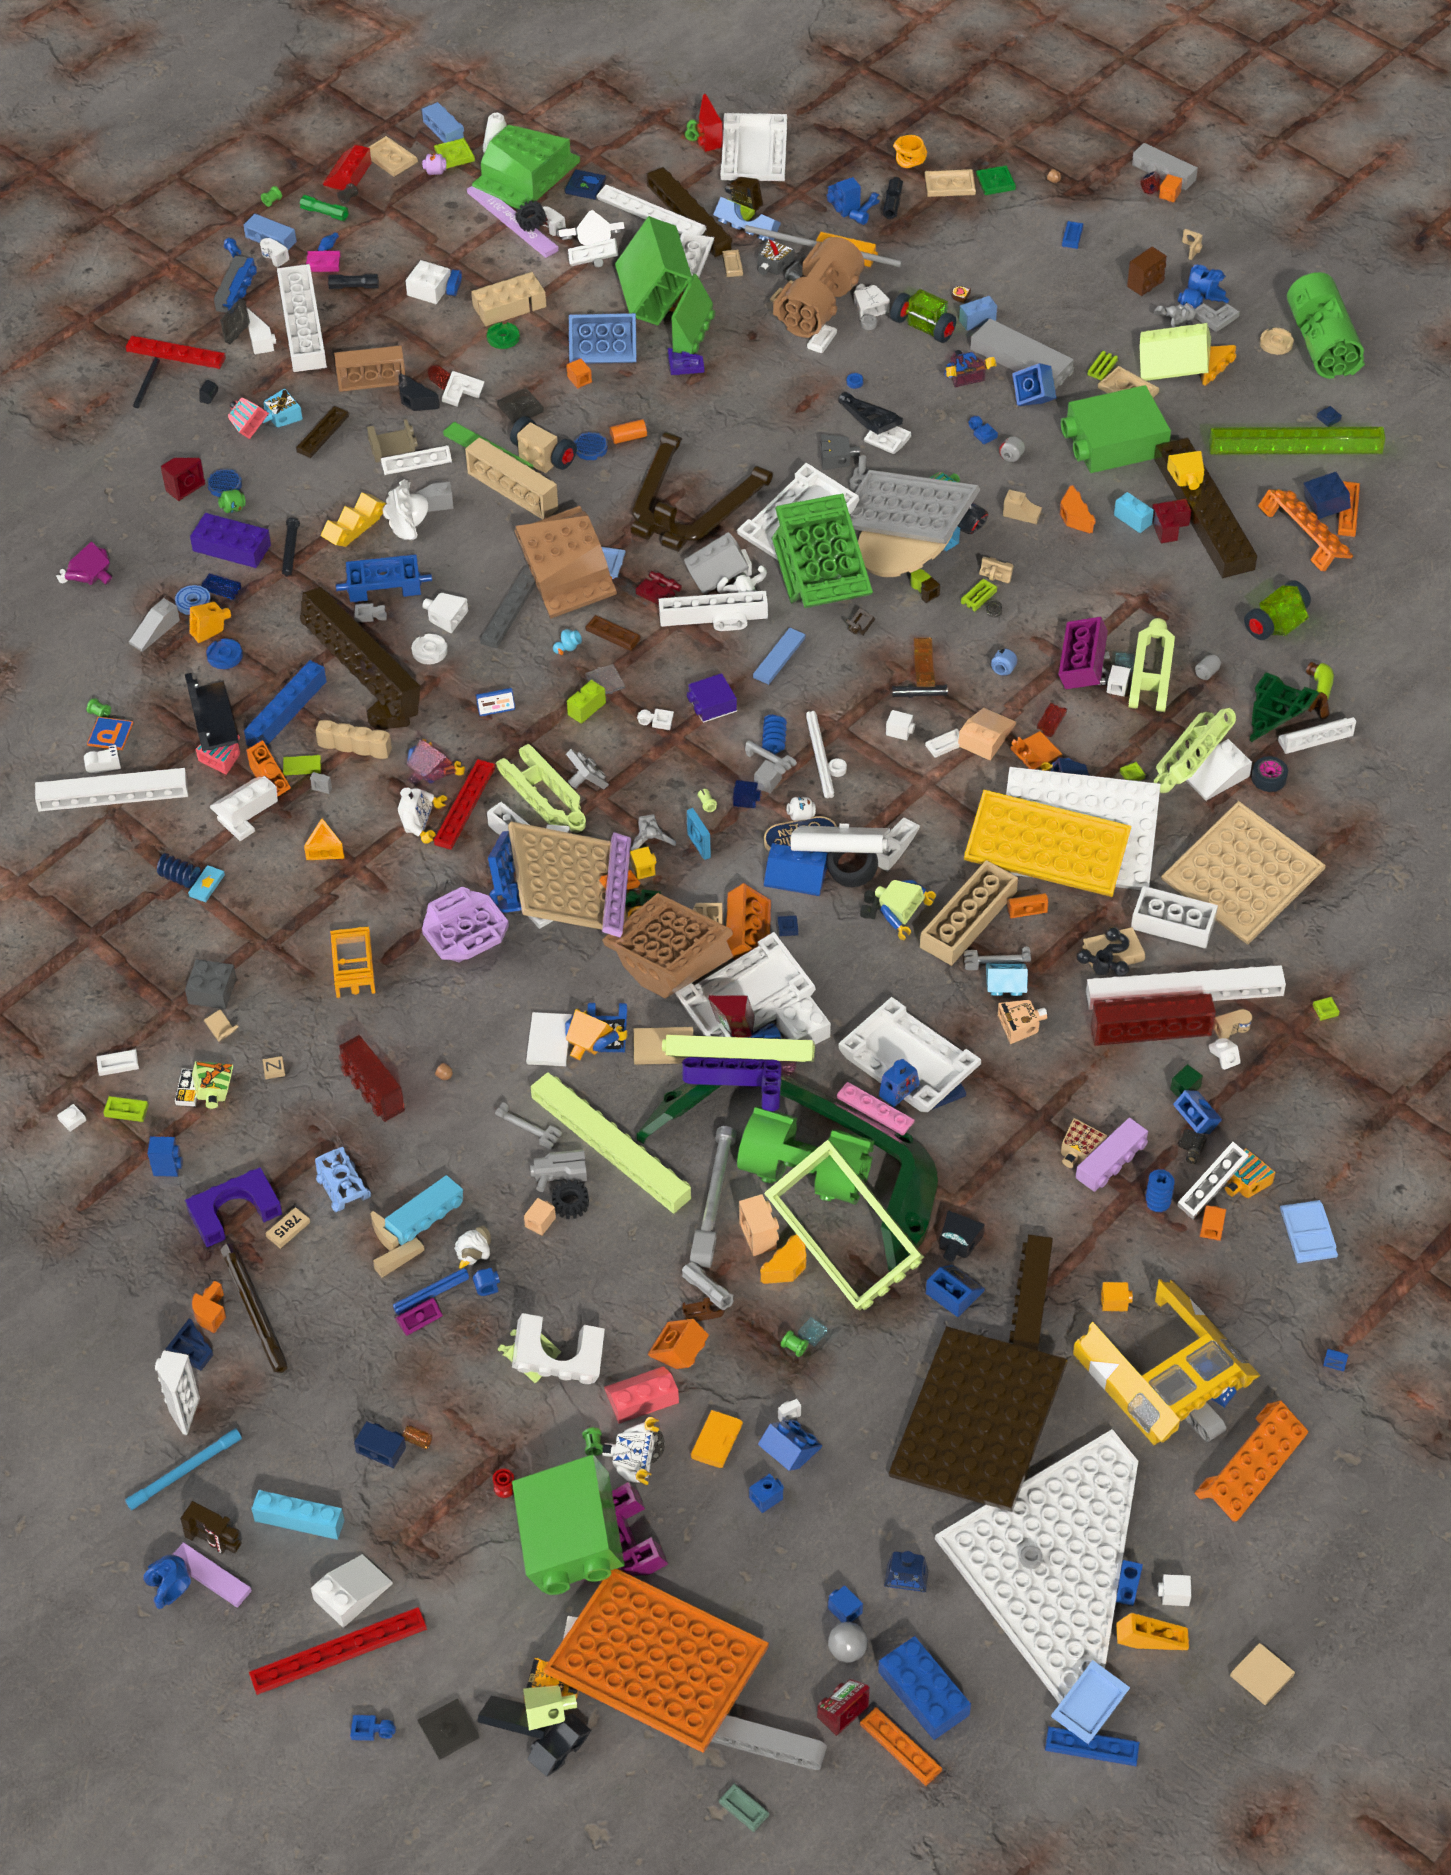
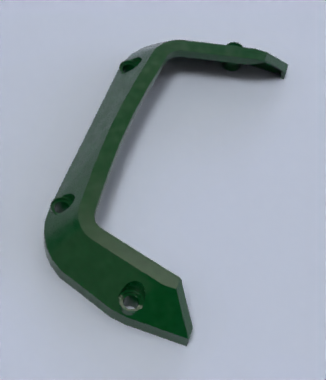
[637,1072,938,1272]

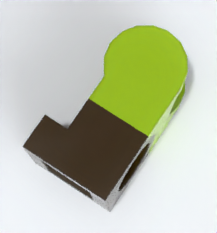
[910,569,940,603]

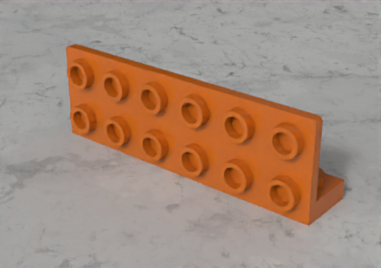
[1258,489,1353,571]
[1194,1401,1308,1522]

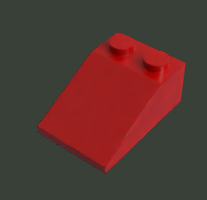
[697,94,723,152]

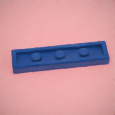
[1045,1726,1140,1766]

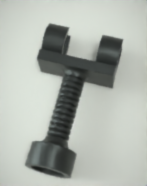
[860,890,911,920]

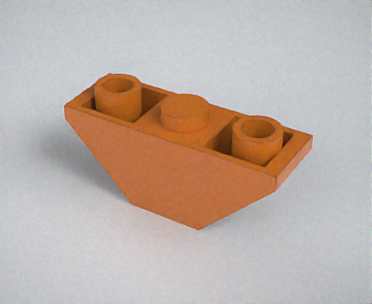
[1060,485,1095,533]
[247,740,291,797]

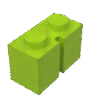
[567,680,606,724]

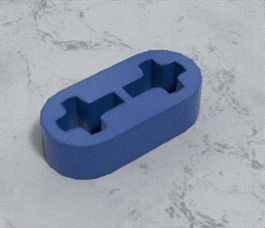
[446,269,462,296]

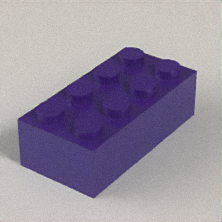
[190,513,271,568]

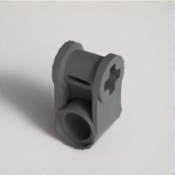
[785,256,807,281]

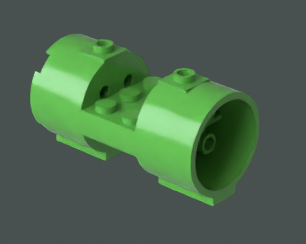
[1287,272,1365,379]
[737,1106,875,1205]

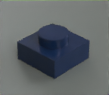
[1317,406,1342,427]
[777,915,798,937]

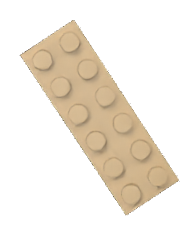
[465,437,558,520]
[920,860,1018,966]

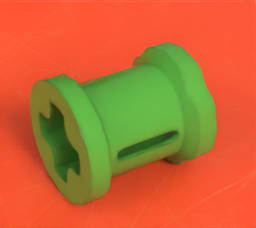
[685,120,699,141]
[261,186,282,207]
[86,698,111,718]
[781,1330,809,1357]
[582,1428,603,1456]

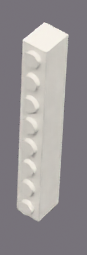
[35,768,188,812]

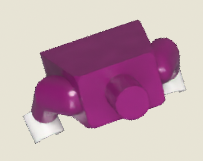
[56,541,112,585]

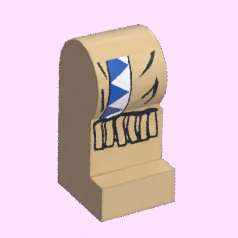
[1213,1009,1252,1040]

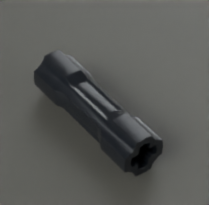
[328,274,379,289]

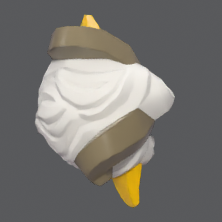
[454,1226,491,1269]

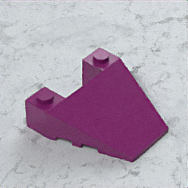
[583,1482,668,1580]

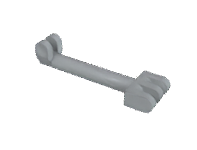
[745,741,797,774]
[963,947,1031,970]
[495,1102,562,1149]

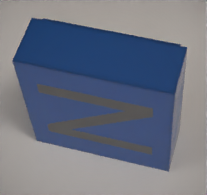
[1323,1349,1348,1372]

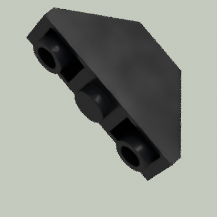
[399,373,440,411]

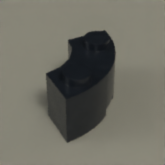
[527,1713,592,1777]

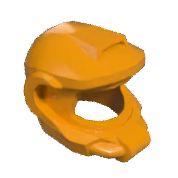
[893,135,927,168]

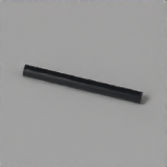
[133,358,160,408]

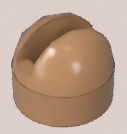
[1047,169,1061,183]
[435,1063,452,1080]

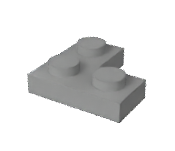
[1194,303,1239,332]

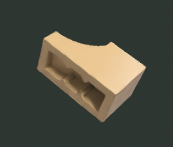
[1003,490,1042,524]

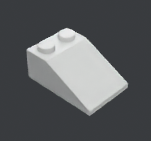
[1186,739,1252,801]
[311,1554,393,1628]

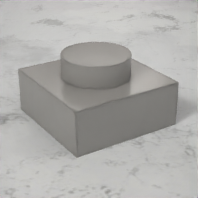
[310,772,332,794]

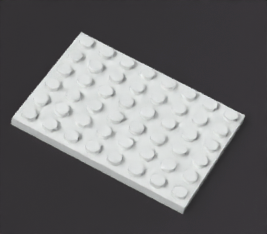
[1005,767,1160,890]

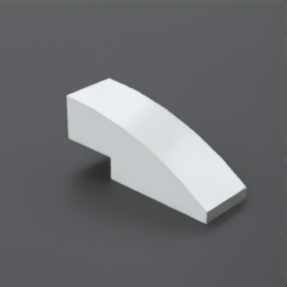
[876,818,920,871]

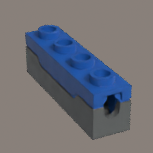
[214,256,257,314]

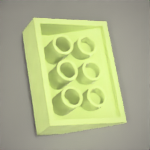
[1140,323,1211,381]

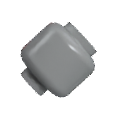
[999,437,1025,462]

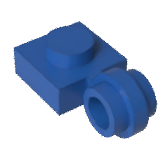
[968,416,998,444]
[350,1715,396,1741]

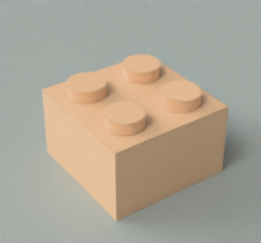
[739,1194,779,1256]

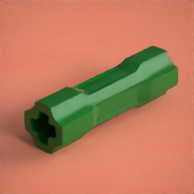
[299,195,349,222]

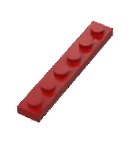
[125,336,226,369]
[434,759,495,850]

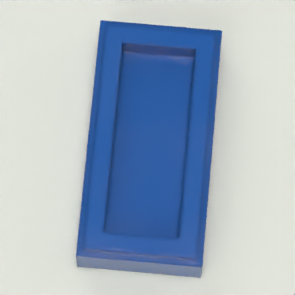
[1062,221,1084,249]

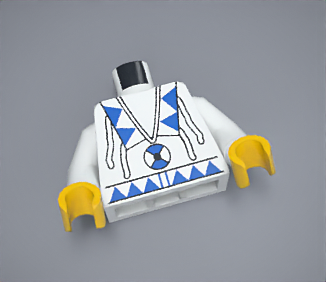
[398,788,447,844]
[602,1417,659,1485]

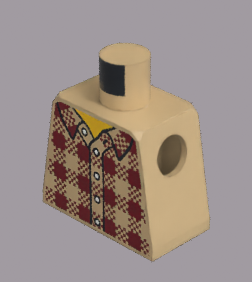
[1061,1118,1108,1168]

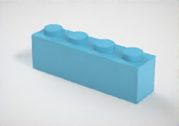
[385,1175,463,1245]
[252,1490,344,1540]

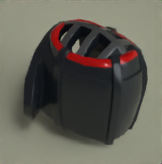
[958,502,988,534]

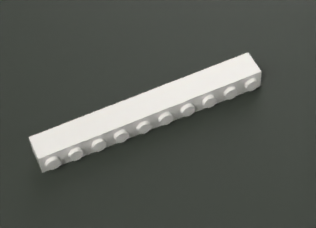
[1086,965,1286,1010]

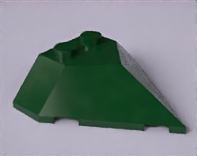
[1250,672,1319,742]

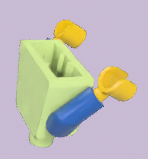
[875,880,936,940]

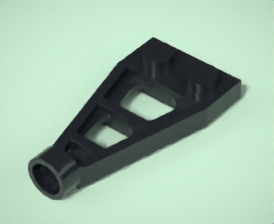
[839,392,903,435]

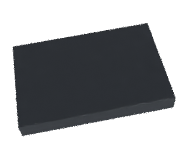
[477,1695,551,1739]

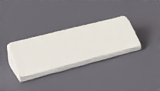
[381,446,452,475]

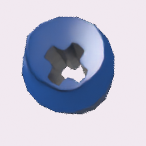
[762,715,787,755]
[1146,1169,1174,1212]

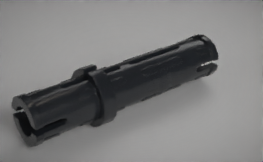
[892,684,948,698]

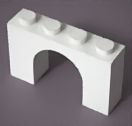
[512,1313,605,1384]

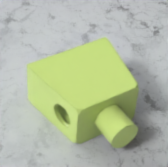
[523,1686,577,1730]

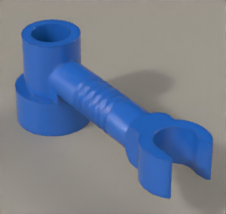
[849,192,880,225]

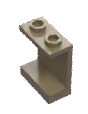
[367,419,418,462]

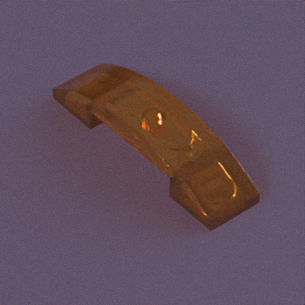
[914,638,935,687]

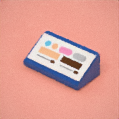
[476,688,515,716]

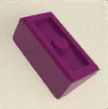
[395,1298,443,1336]

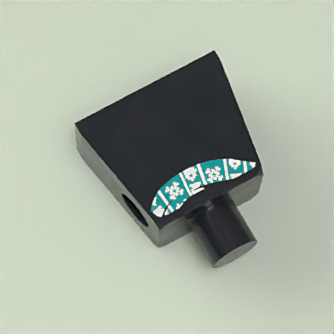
[940,1210,985,1262]

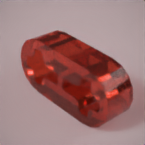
[428,365,451,390]

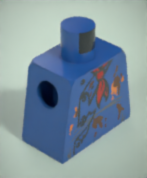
[879,1059,920,1107]

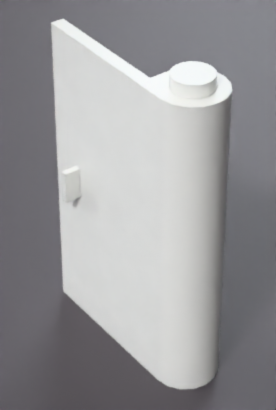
[791,823,890,854]

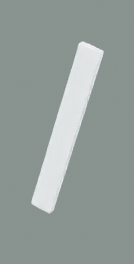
[597,184,706,235]

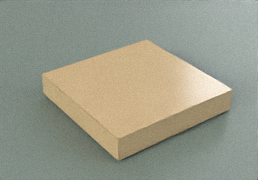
[1230,1643,1295,1705]

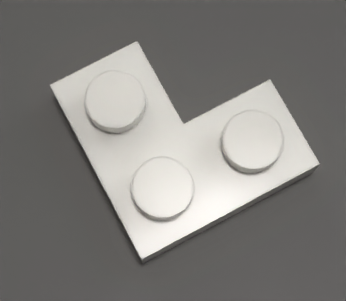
[442,371,485,407]

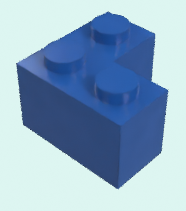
[827,177,861,218]

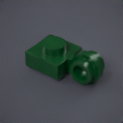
[625,889,661,907]

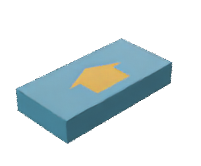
[188,865,225,902]

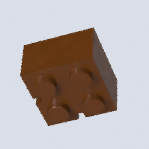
[1127,246,1167,296]

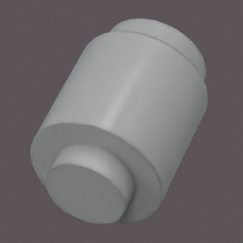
[1195,655,1221,680]

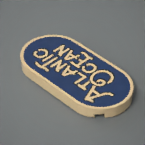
[764,816,837,852]

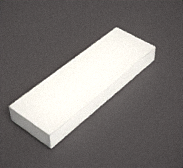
[568,238,618,266]

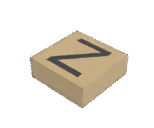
[263,1056,285,1079]

